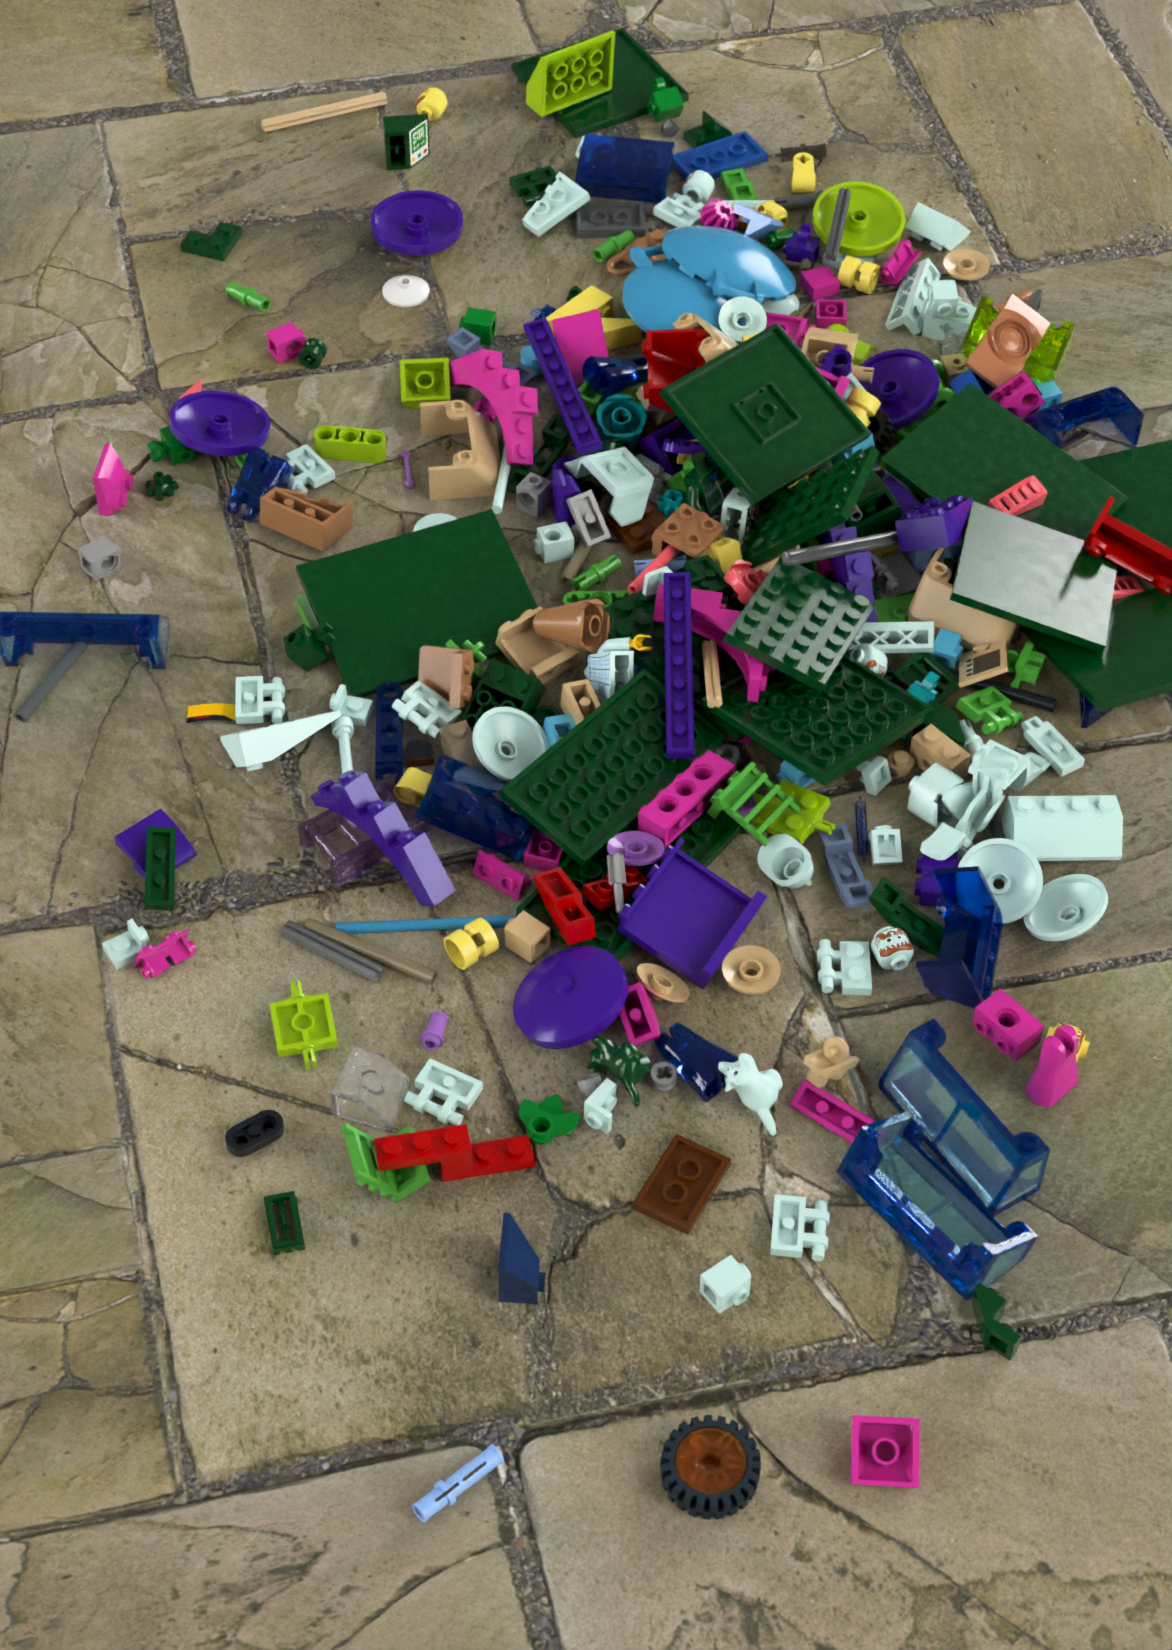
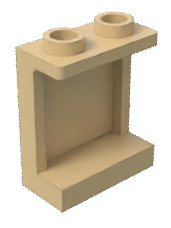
[495,606,580,684]

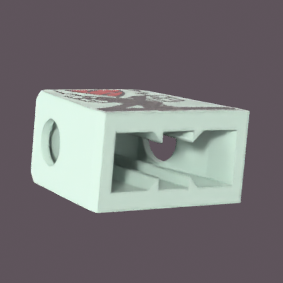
[720,488,757,547]

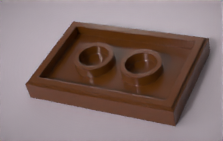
[632,1134,731,1235]

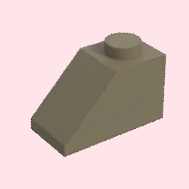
[440,720,486,788]

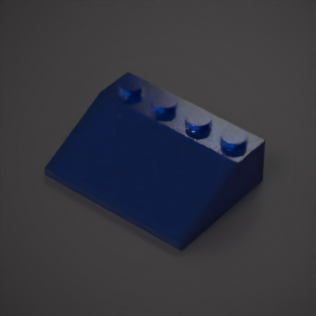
[575,134,675,203]
[415,753,535,861]

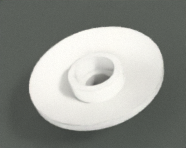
[382,275,429,307]

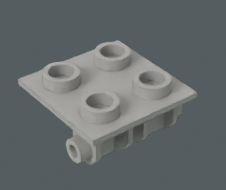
[870,551,922,599]

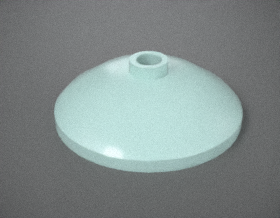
[472,707,550,782]
[956,838,1043,924]
[1023,874,1108,941]

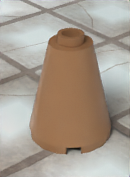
[533,599,610,653]

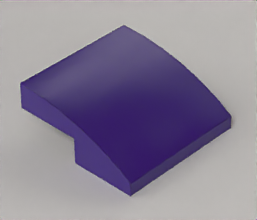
[114,808,197,879]

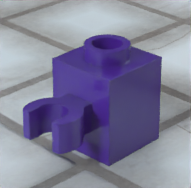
[783,223,821,269]

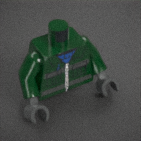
[684,452,737,522]

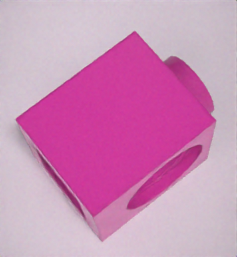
[266,322,306,364]

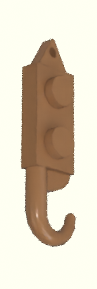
[606,228,672,276]

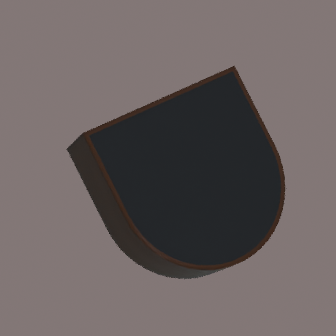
[405,739,434,767]

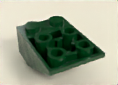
[845,469,902,538]
[459,659,546,733]

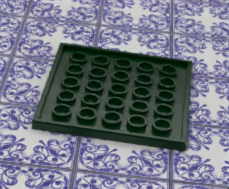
[701,654,935,787]

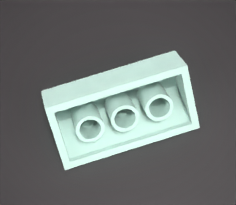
[1000,795,1123,861]

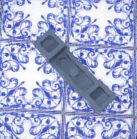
[446,327,537,387]
[818,824,873,909]

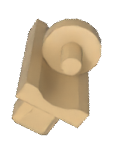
[803,1036,859,1088]

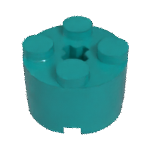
[595,394,646,451]

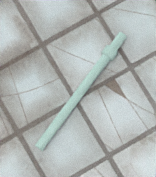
[492,436,511,514]

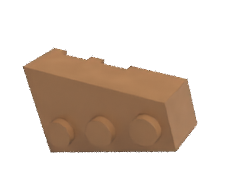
[260,487,353,551]

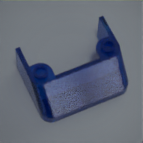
[1021,387,1144,449]
[916,866,1003,1009]

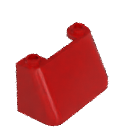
[642,329,706,414]

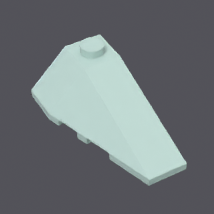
[220,710,341,771]

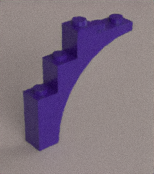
[816,522,878,623]
[310,770,456,906]

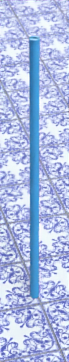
[336,915,517,934]

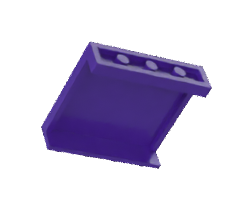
[616,838,767,989]

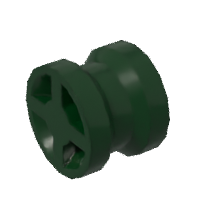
[298,338,327,369]

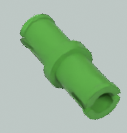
[592,230,635,262]
[226,281,271,312]
[571,554,622,591]

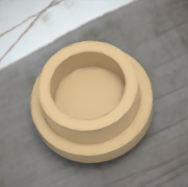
[887,750,915,776]

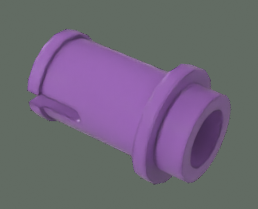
[420,1011,449,1051]

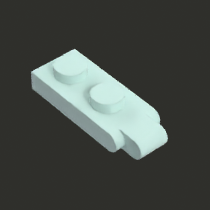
[1021,716,1085,777]

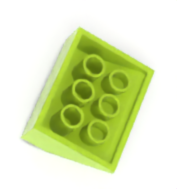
[526,30,615,117]

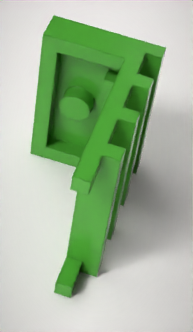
[707,761,801,847]
[340,1123,430,1203]

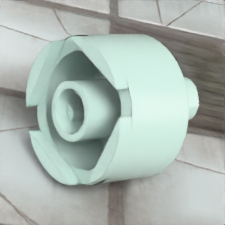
[907,763,968,828]

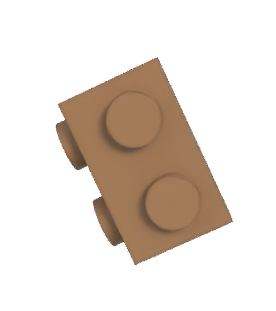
[651,503,724,558]
[418,645,474,708]

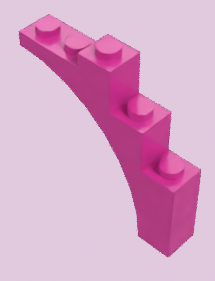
[449,349,538,467]
[654,584,775,702]

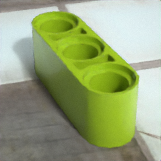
[314,425,387,464]

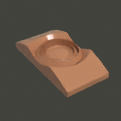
[964,294,1050,389]

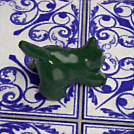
[587,1036,652,1107]

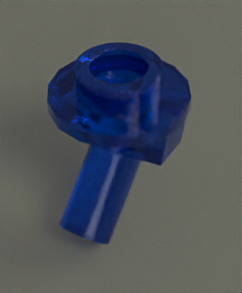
[531,304,556,320]

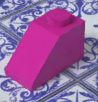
[619,982,660,1047]

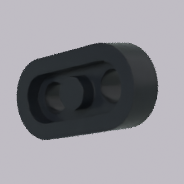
[225,1110,284,1157]

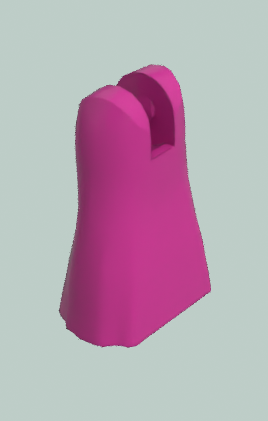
[1025,1024,1078,1107]

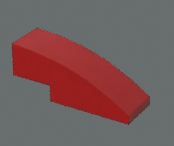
[533,867,596,946]

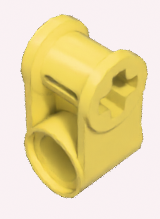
[792,152,816,193]
[393,767,448,814]

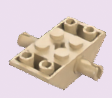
[801,327,874,383]

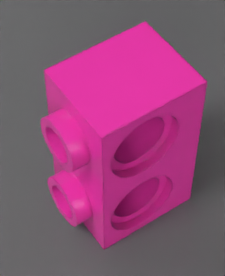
[988,370,1045,419]

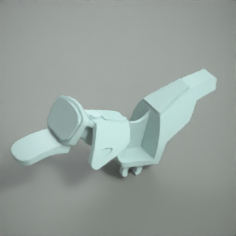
[920,740,1052,860]

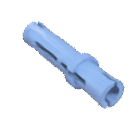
[412,1444,504,1523]

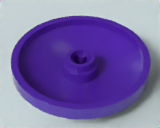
[371,190,463,255]
[859,349,940,432]
[169,391,271,456]
[513,946,628,1049]

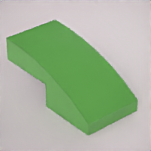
[720,168,758,200]

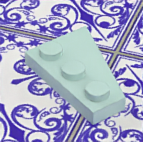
[522,171,590,237]

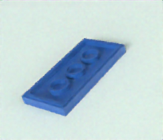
[669,131,768,180]

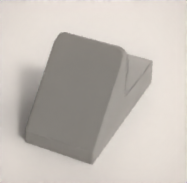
[566,489,611,547]

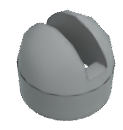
[577,1072,603,1097]

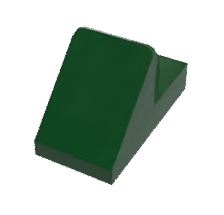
[683,111,732,148]

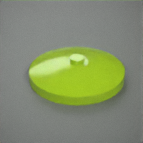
[812,182,906,256]

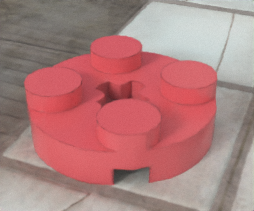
[724,560,767,605]

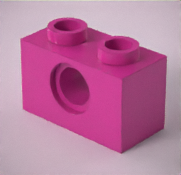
[972,988,1044,1062]

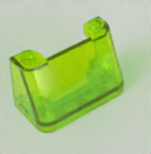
[962,296,1075,383]

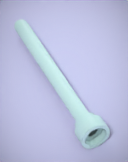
[331,716,357,828]

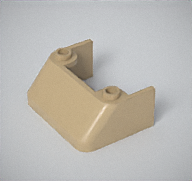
[420,400,501,501]
[907,547,1021,651]

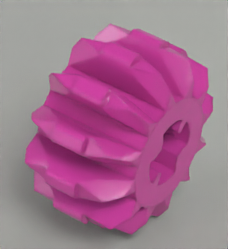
[699,198,739,231]

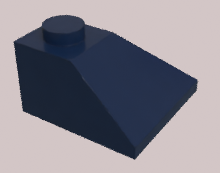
[498,1213,546,1304]

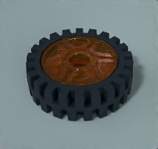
[660,1415,761,1520]

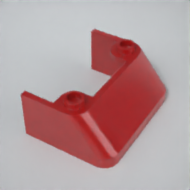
[1084,497,1172,595]

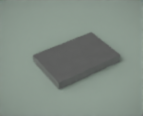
[575,202,646,238]

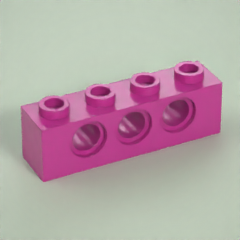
[637,750,735,848]

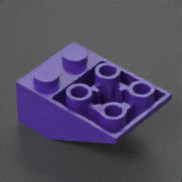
[895,494,973,552]

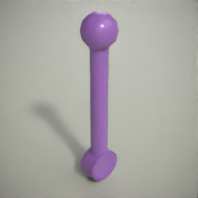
[401,451,415,489]

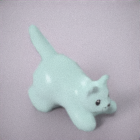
[718,1053,783,1136]

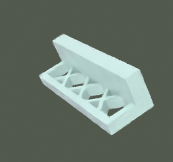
[885,258,941,336]
[846,621,935,654]

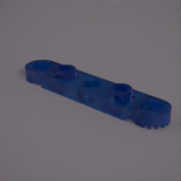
[375,681,404,790]

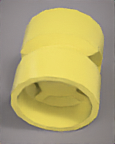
[838,255,880,294]
[846,387,881,428]
[444,917,499,970]

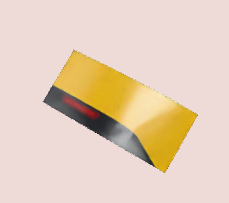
[187,703,236,723]

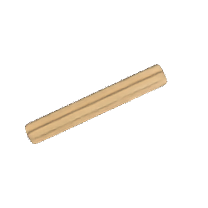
[702,639,722,708]

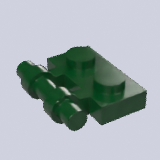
[509,165,557,206]

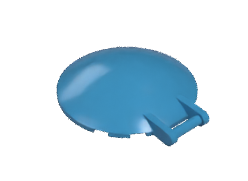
[662,226,796,306]
[622,245,746,344]

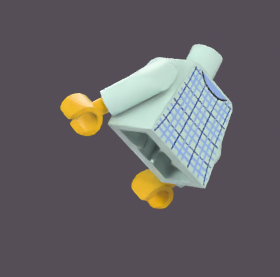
[584,634,652,702]

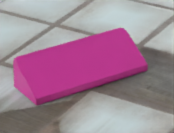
[789,1079,885,1152]

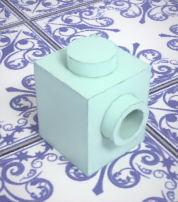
[699,1255,751,1314]

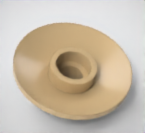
[943,249,990,281]
[722,945,781,994]
[635,963,690,1003]

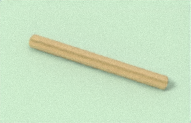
[261,92,387,133]

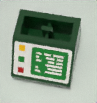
[383,114,430,170]

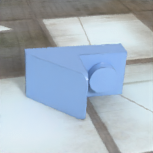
[733,203,783,241]

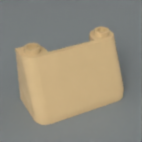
[672,313,739,363]

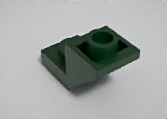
[972,1283,1021,1360]

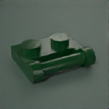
[892,652,960,704]

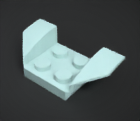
[563,447,654,527]

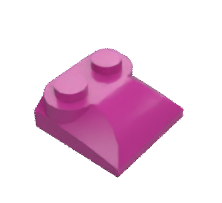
[93,443,134,516]
[851,1415,920,1488]

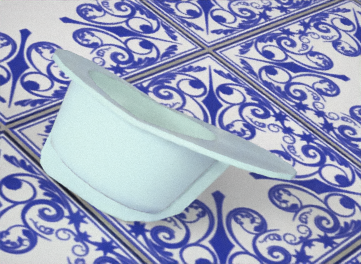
[757,834,814,889]

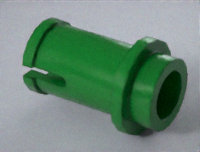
[766,228,795,250]

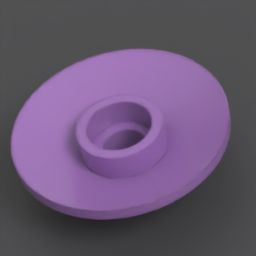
[607,831,665,866]

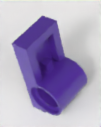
[820,344,852,378]

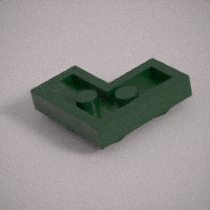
[180,222,242,262]
[684,555,734,597]

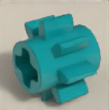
[657,489,685,519]

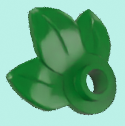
[519,1094,580,1145]

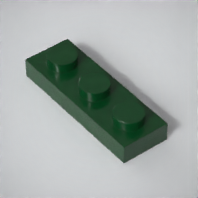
[144,826,176,911]

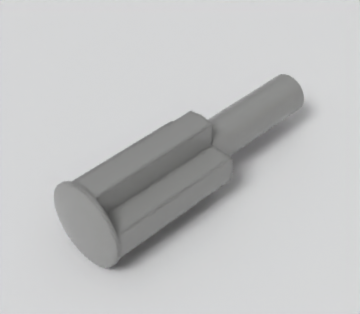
[606,853,626,914]

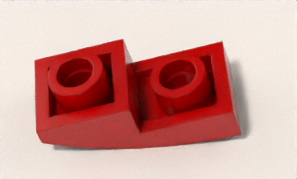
[582,864,648,911]

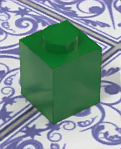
[459,307,497,345]

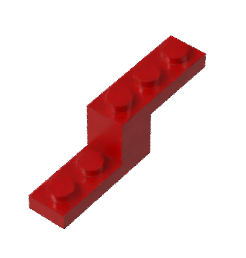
[374,1124,534,1182]

